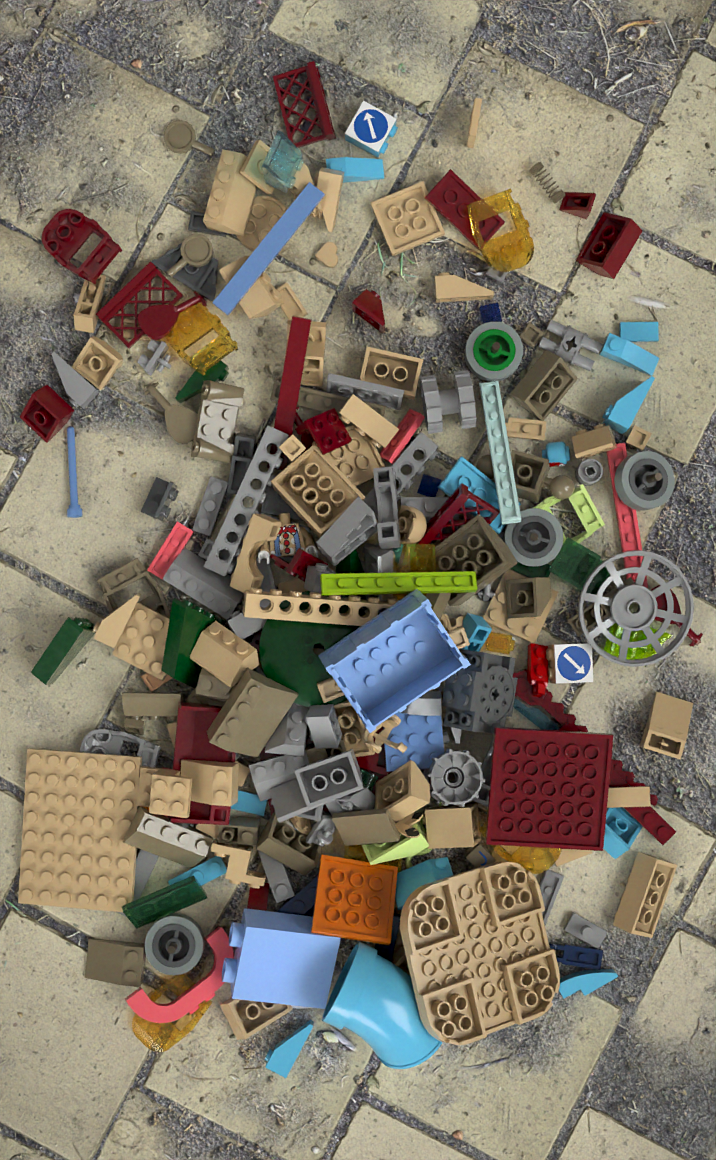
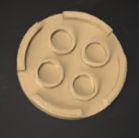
[236,195,287,251]

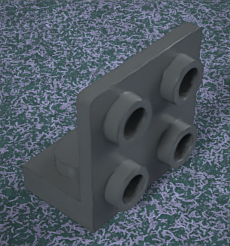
[141,477,179,521]

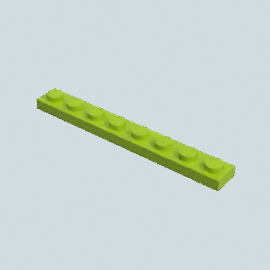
[320,571,477,595]

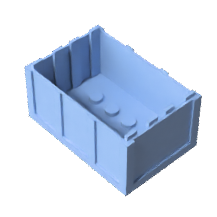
[318,589,471,733]

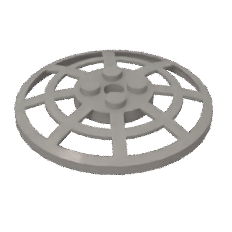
[578,550,694,667]

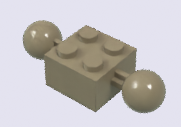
[476,450,575,503]

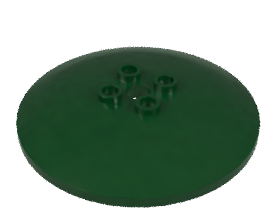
[259,591,365,707]

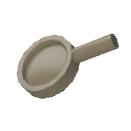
[164,120,215,156]
[166,233,214,277]

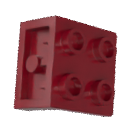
[295,408,352,455]
[270,548,328,582]

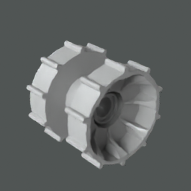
[420,370,477,434]
[421,749,486,807]

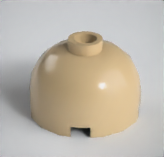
[398,505,427,545]

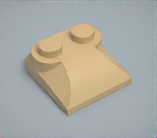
[72,336,123,391]

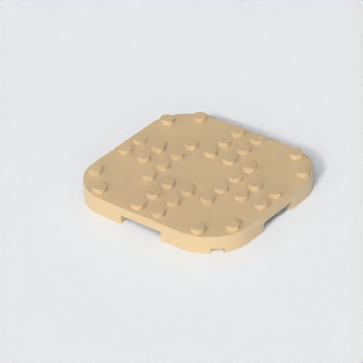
[400,862,560,1045]

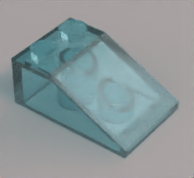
[262,130,304,193]

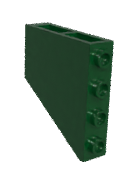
[161,598,231,688]
[31,617,95,685]

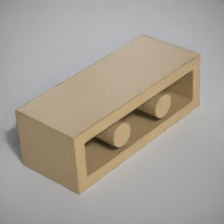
[338,394,399,448]

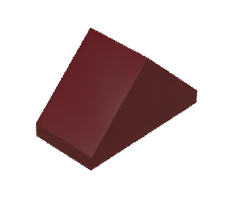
[559,192,596,220]

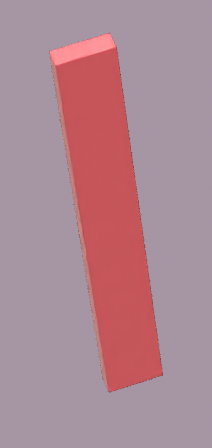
[606,443,648,588]

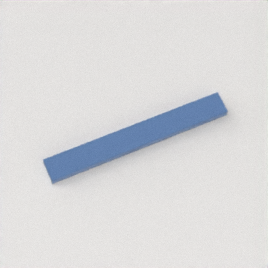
[212,182,325,316]

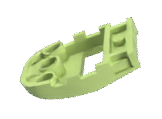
[533,484,605,552]

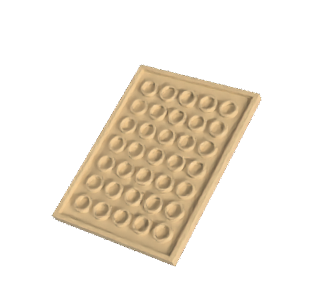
[18,748,142,913]

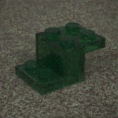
[548,537,610,595]

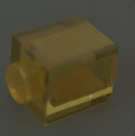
[485,632,515,655]

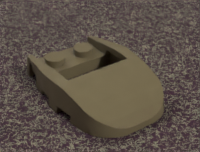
[97,558,170,618]

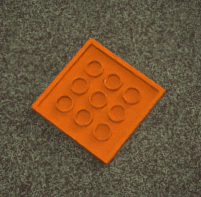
[311,855,398,945]

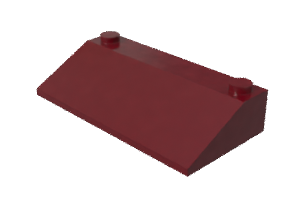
[168,702,236,825]

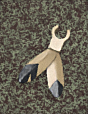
[394,812,423,838]

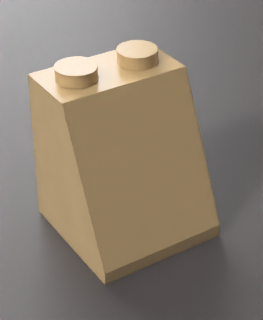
[422,802,481,849]

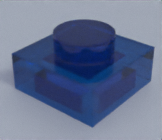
[479,302,502,324]

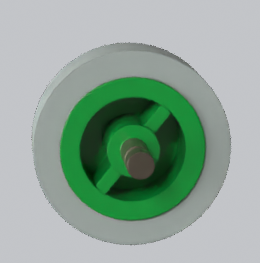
[465,322,523,382]

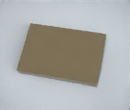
[332,808,400,846]

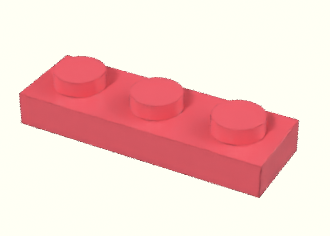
[379,409,425,464]
[147,521,194,580]

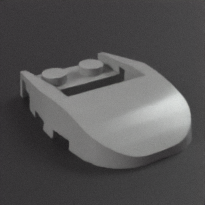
[79,729,161,767]

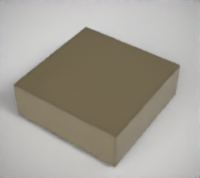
[519,322,544,349]
[124,718,145,735]

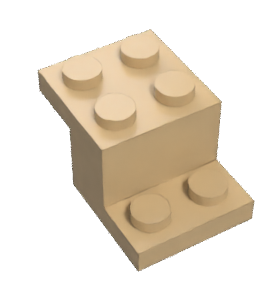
[285,320,326,387]
[137,766,193,818]
[211,839,267,888]

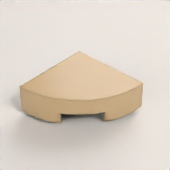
[290,816,312,835]

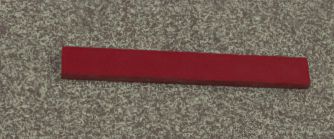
[267,316,312,471]

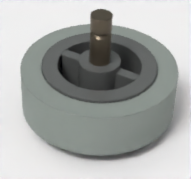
[614,451,675,511]
[505,508,563,567]
[145,913,205,975]

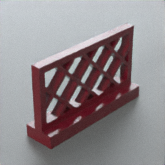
[272,61,336,150]
[96,261,184,349]
[416,483,500,551]

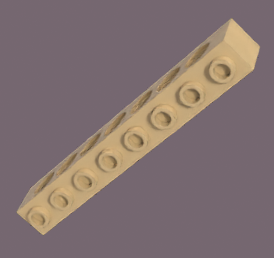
[243,587,399,626]

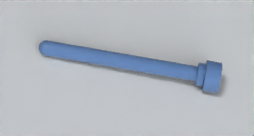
[67,426,83,518]

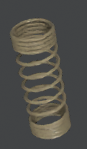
[529,162,565,204]

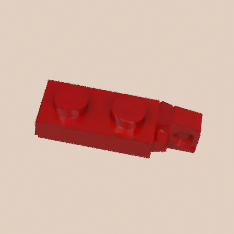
[527,643,548,697]

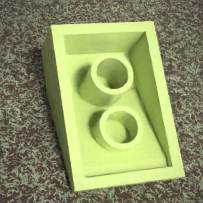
[361,814,429,865]

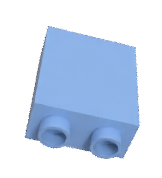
[222,908,341,1009]

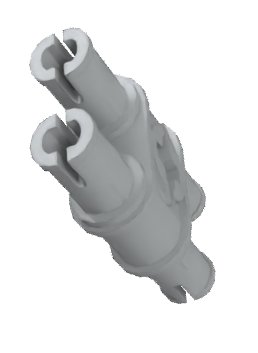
[538,319,603,371]

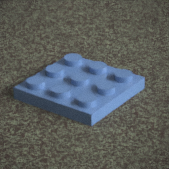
[383,712,444,772]

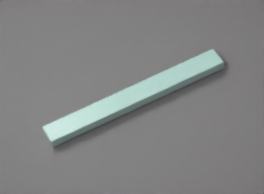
[479,381,521,525]

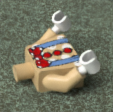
[258,513,318,564]

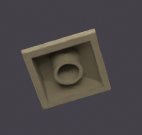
[506,577,551,618]

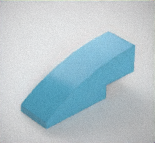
[559,969,618,999]

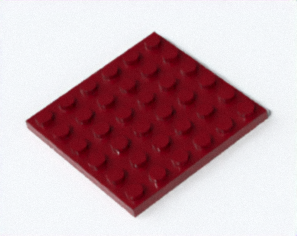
[485,727,614,851]

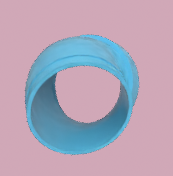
[322,941,442,1069]

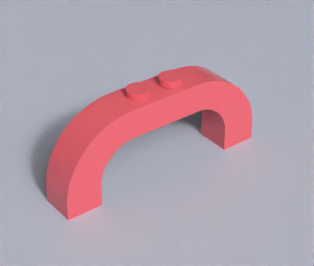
[125,926,234,1023]

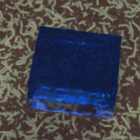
[417,474,441,497]

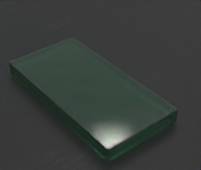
[122,876,207,929]

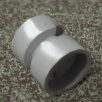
[575,459,603,486]

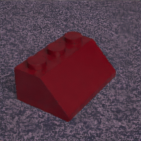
[576,212,642,279]

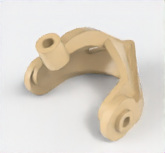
[362,714,407,753]

